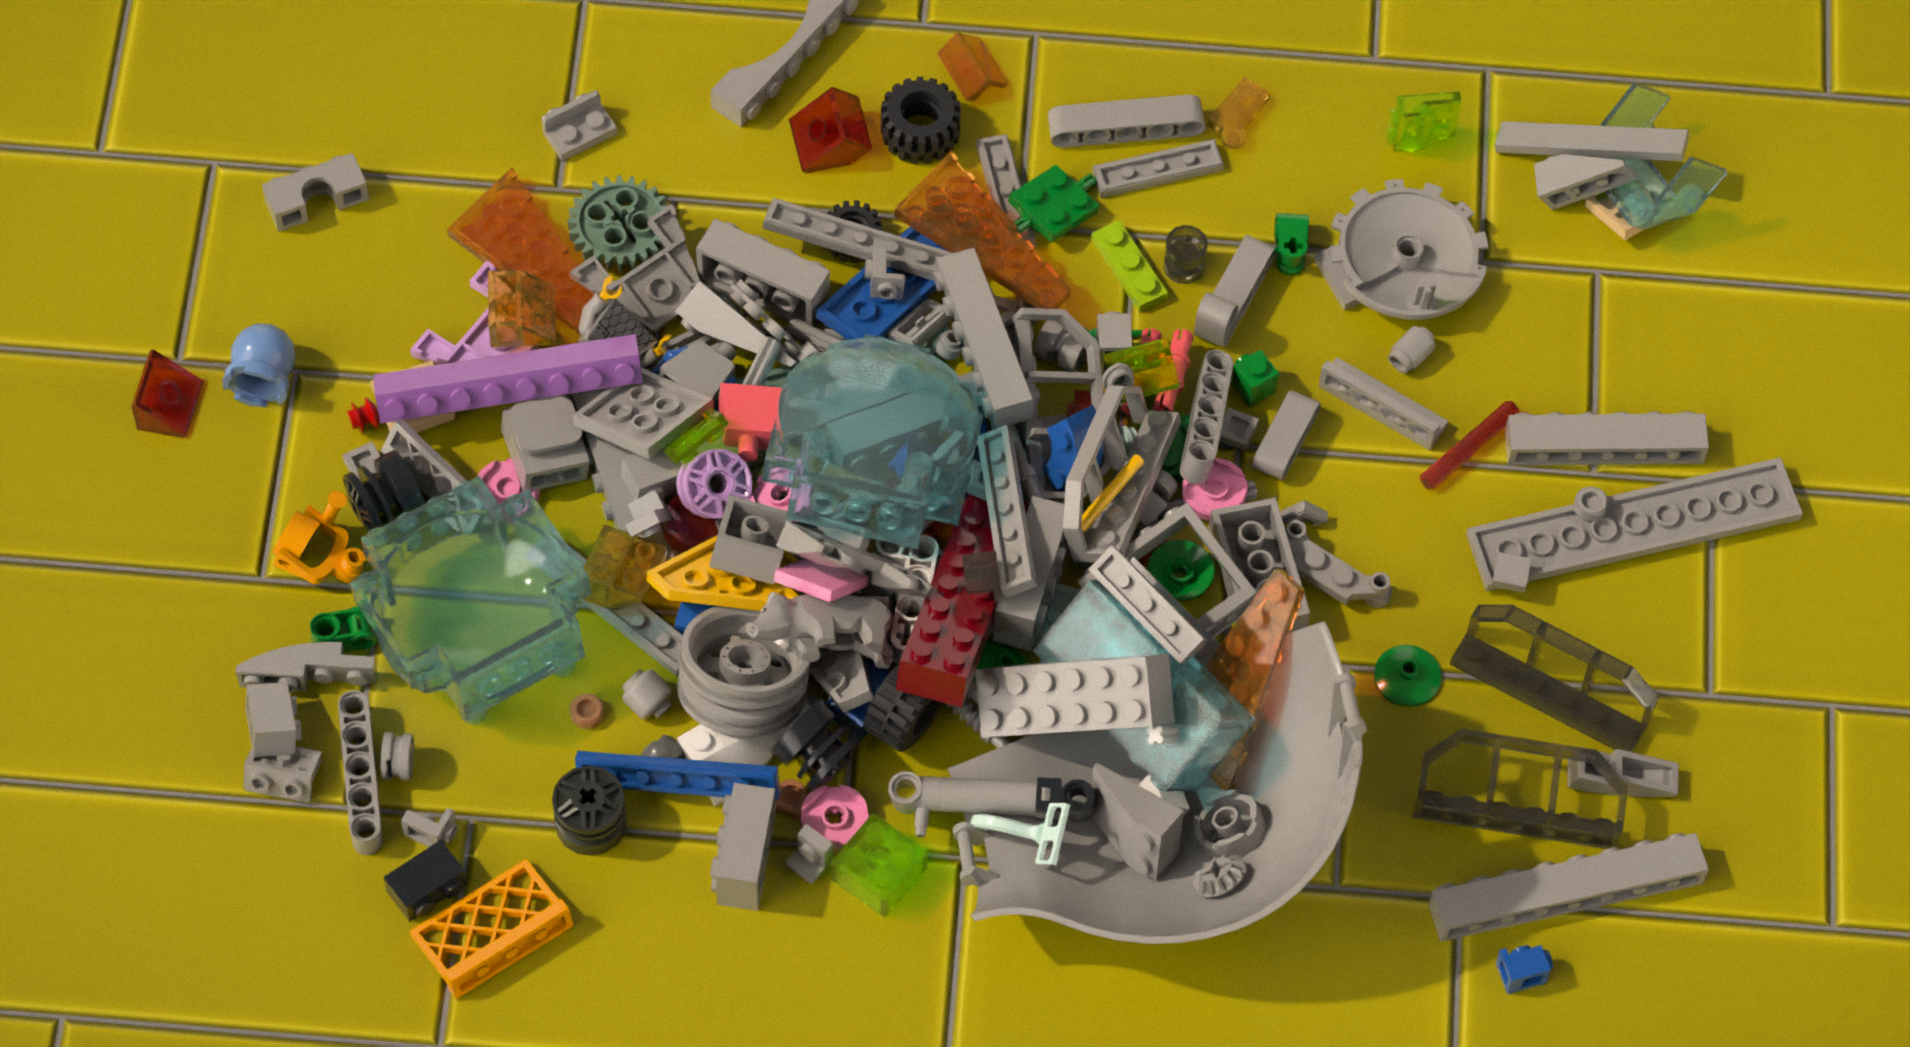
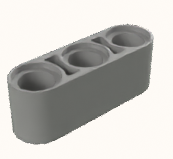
[1252,390,1321,480]

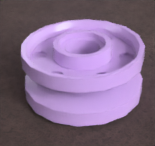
[677,449,752,519]

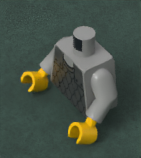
[577,276,679,369]

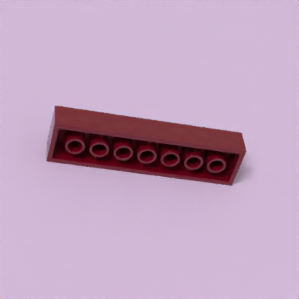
[896,493,1030,708]

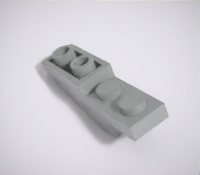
[236,642,377,693]

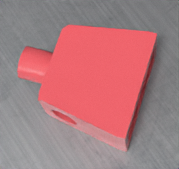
[718,383,784,462]

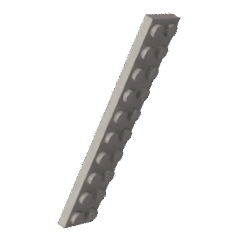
[1466,457,1803,591]

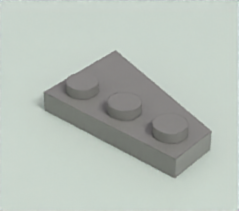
[809,647,874,713]

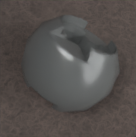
[641,734,684,759]

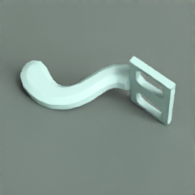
[971,803,1070,865]

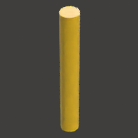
[1081,454,1144,534]

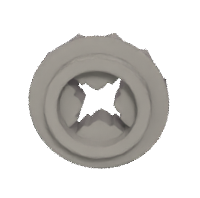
[1192,853,1246,897]

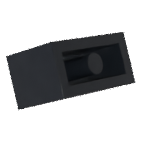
[383,840,467,922]

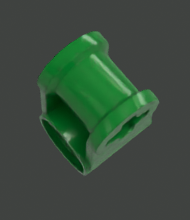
[1274,213,1309,276]
[310,606,377,651]

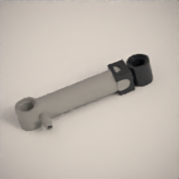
[888,771,1096,838]

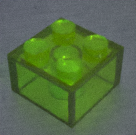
[830,813,928,918]

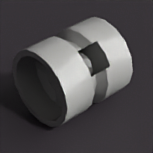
[1033,320,1087,372]

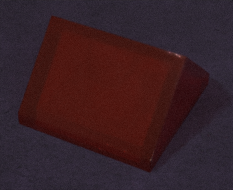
[131,349,204,438]

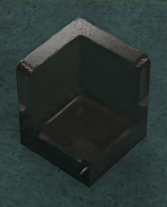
[962,551,1001,601]

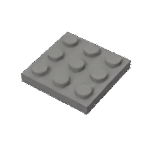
[572,368,714,459]

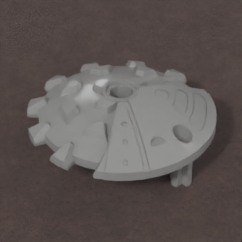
[1329,179,1488,320]

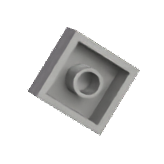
[709,495,794,585]

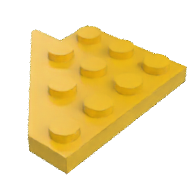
[646,535,800,611]

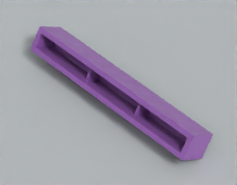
[374,334,643,423]

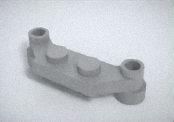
[1285,520,1392,608]

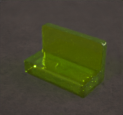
[1104,338,1180,404]

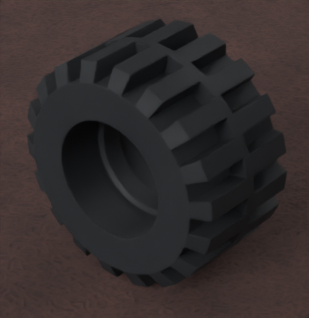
[881,77,961,164]
[864,665,943,752]

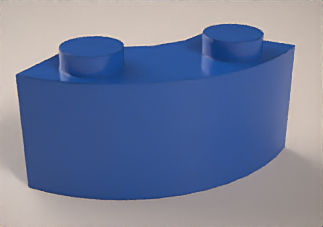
[1043,405,1103,492]

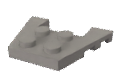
[569,204,700,335]

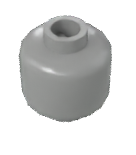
[622,669,672,720]

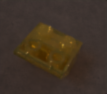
[488,270,557,348]
[577,524,667,609]

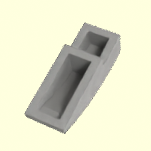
[1567,747,1679,797]

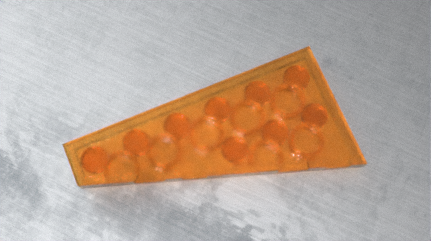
[894,151,1071,309]
[447,167,594,336]
[1164,568,1305,791]

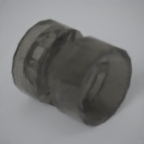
[1163,225,1208,284]

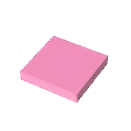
[774,558,869,602]

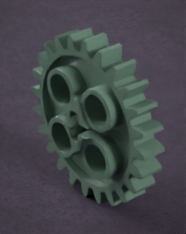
[567,175,668,272]

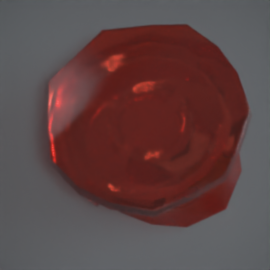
[663,495,719,554]

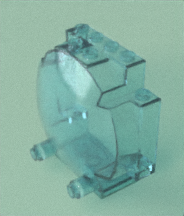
[761,334,983,549]
[350,476,591,724]

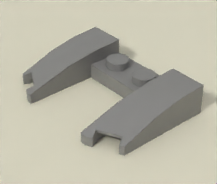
[776,521,933,596]

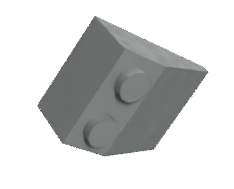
[1091,763,1184,880]

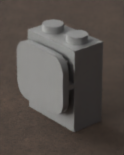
[501,396,590,493]

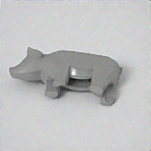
[746,592,894,668]

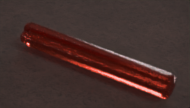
[1419,401,1520,490]

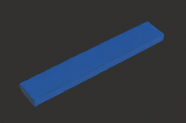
[575,751,780,802]

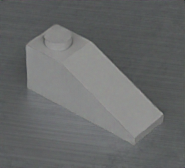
[1534,154,1638,210]

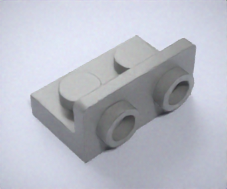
[542,90,617,161]
[244,746,322,802]

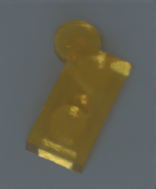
[1207,77,1270,149]

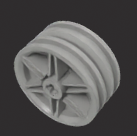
[677,606,810,736]

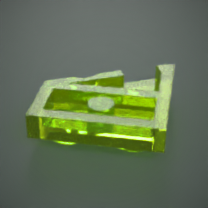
[663,408,729,464]

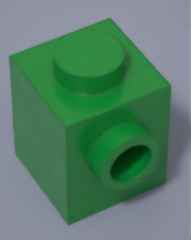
[1231,349,1279,408]

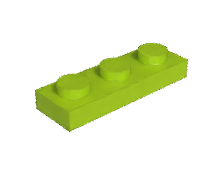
[1091,220,1168,312]

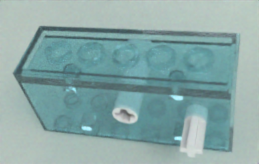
[1033,580,1256,791]

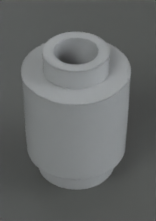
[1388,326,1436,374]

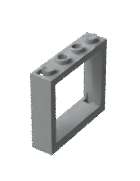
[1078,503,1261,669]

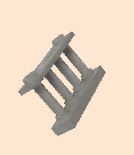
[1088,545,1226,675]

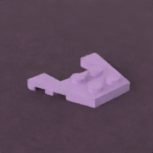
[410,260,547,365]

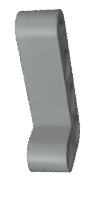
[1194,235,1277,348]

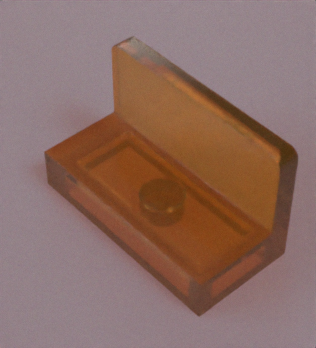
[937,33,1008,102]

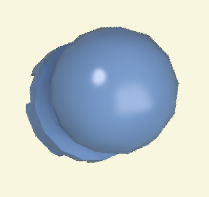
[222,323,295,407]

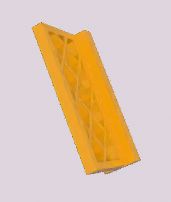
[410,859,573,999]

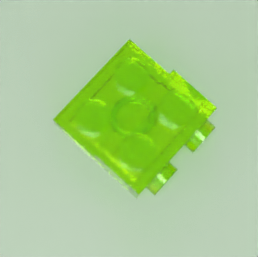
[1386,91,1462,153]

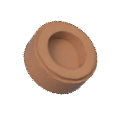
[570,694,604,729]

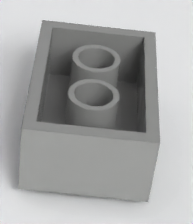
[710,783,776,911]

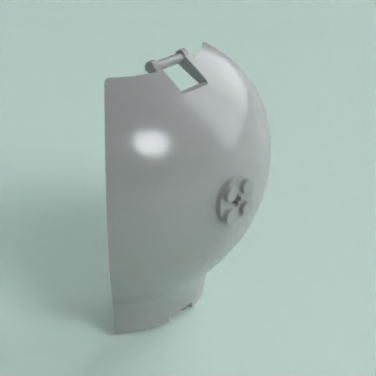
[948,621,1367,944]

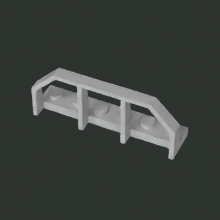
[1004,308,1111,503]
[1063,385,1181,563]

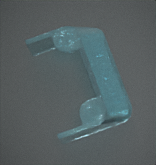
[1598,82,1728,230]

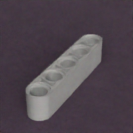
[1047,95,1206,148]
[1180,349,1233,484]
[338,690,383,855]

